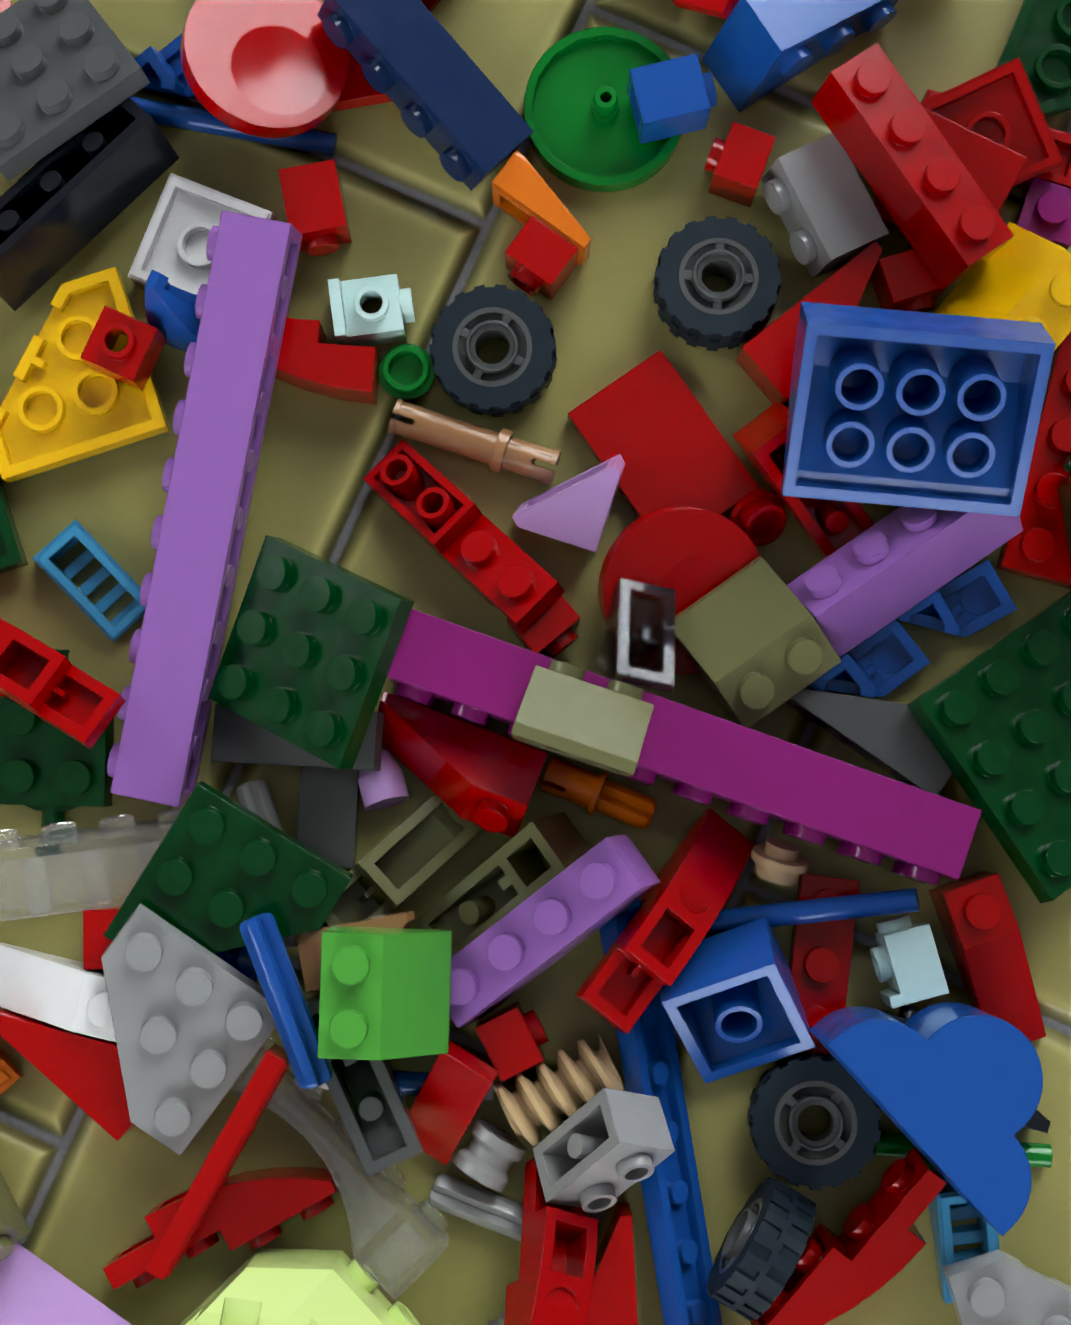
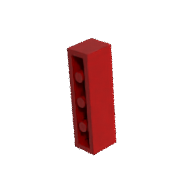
[811,43,1014,290]

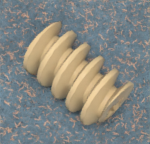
[493,1032,626,1147]

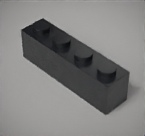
[0,98,179,311]

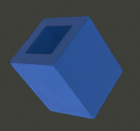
[627,53,717,144]

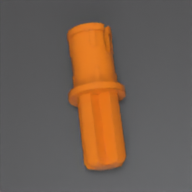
[540,756,657,830]

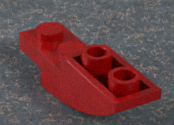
[363,439,564,632]
[0,618,125,749]
[575,808,754,1034]
[750,1147,947,1325]
[504,1157,598,1325]
[103,1167,342,1290]

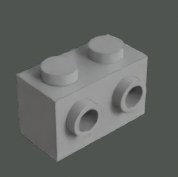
[761,133,889,279]
[533,1088,675,1213]

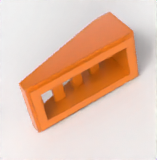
[492,150,591,265]

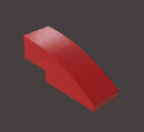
[275,318,380,405]

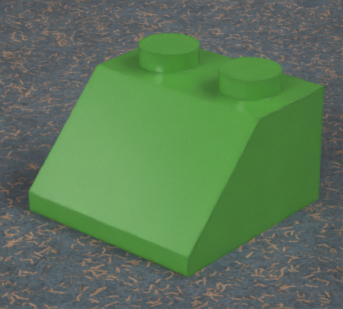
[318,926,453,1061]

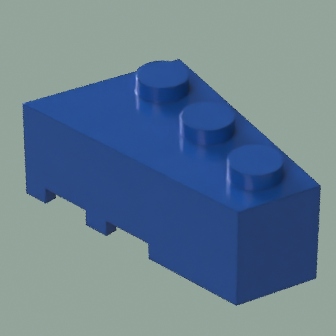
[702,0,899,113]

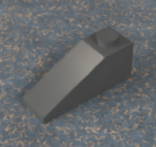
[785,689,953,795]
[306,994,423,1177]

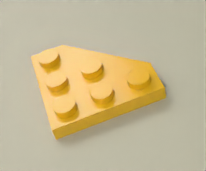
[0,267,171,483]

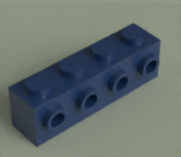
[317,0,534,191]

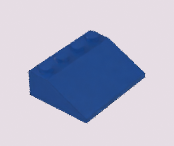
[781,302,1056,517]

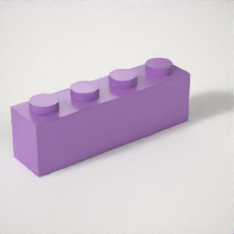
[787,506,1023,658]
[450,834,661,1028]

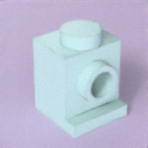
[327,274,415,346]
[870,913,949,1009]

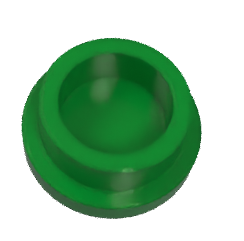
[378,344,435,401]

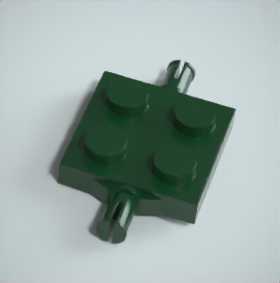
[0,649,114,846]

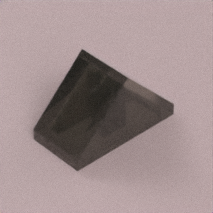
[597,578,675,692]

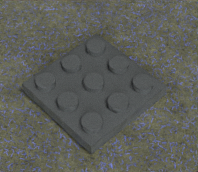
[0,0,150,182]

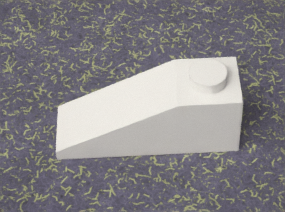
[0,942,116,1042]

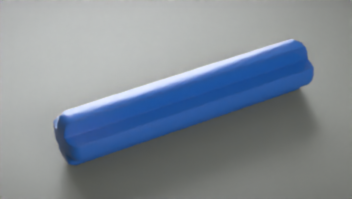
[240,913,333,1089]

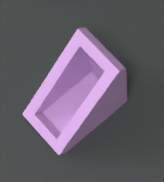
[512,454,626,552]

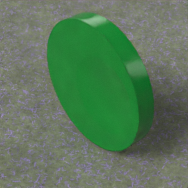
[524,27,682,192]

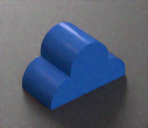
[809,1002,1043,1236]

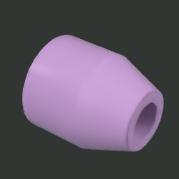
[358,750,410,811]

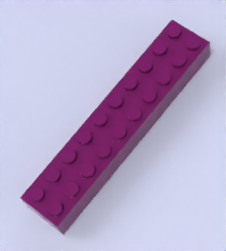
[387,609,982,886]

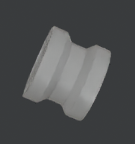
[453,1119,527,1192]

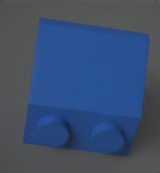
[660,917,816,1084]

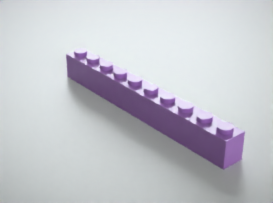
[107,210,303,807]

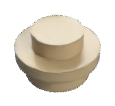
[750,838,809,886]

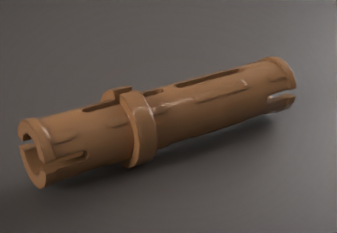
[388,398,561,486]

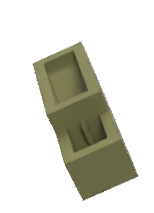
[322,794,481,927]

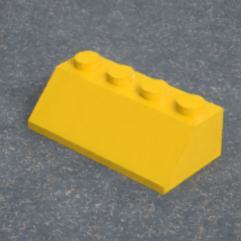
[934,222,1071,351]

